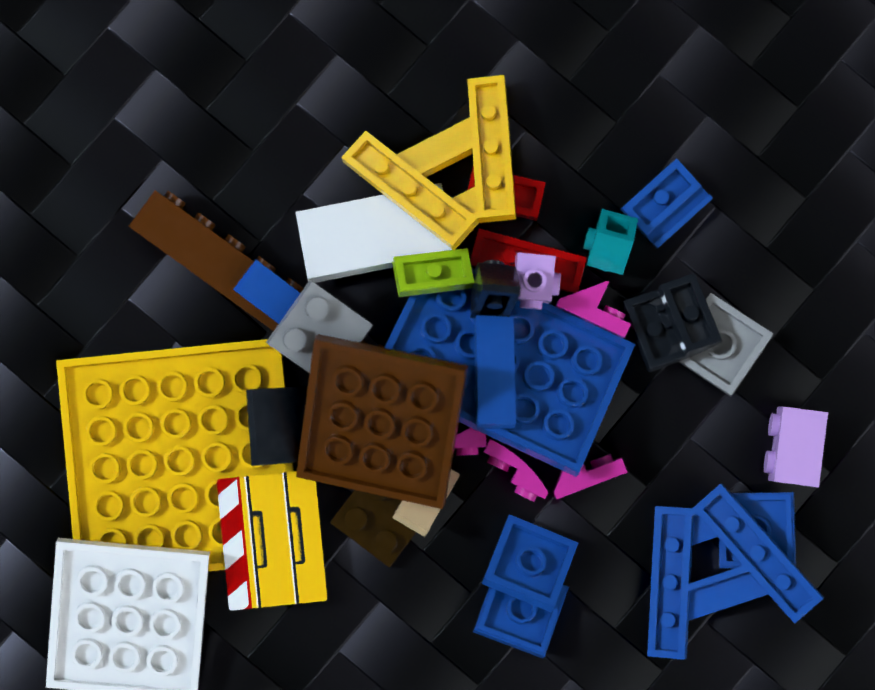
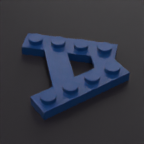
[647,483,824,660]

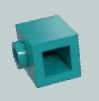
[583,209,638,275]

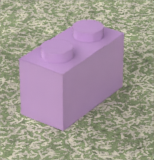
[764,407,828,487]

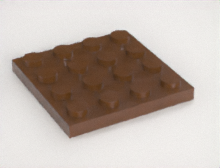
[296,334,468,509]

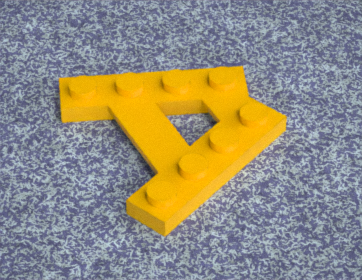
[341,75,516,251]

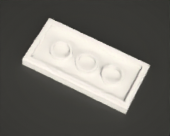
[296,183,452,283]

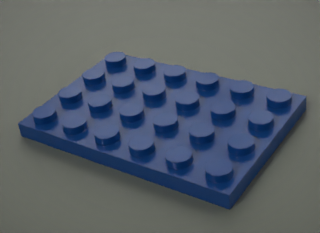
[384,267,635,477]

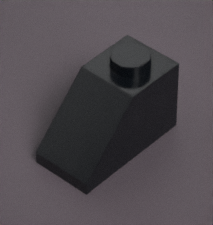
[470,260,521,318]

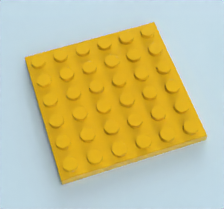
[56,339,294,571]

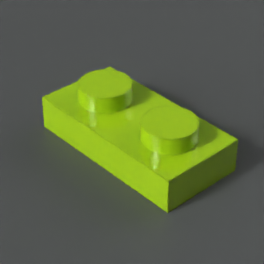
[392,248,474,297]

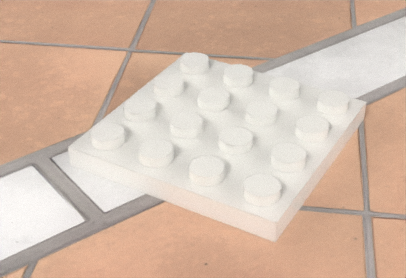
[46,538,210,690]

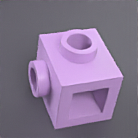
[515,253,561,310]

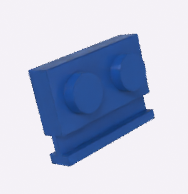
[620,158,713,249]

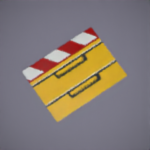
[217,471,327,610]

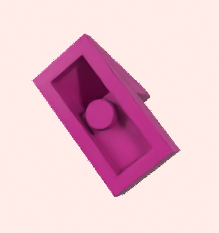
[555,281,631,338]
[552,454,627,499]

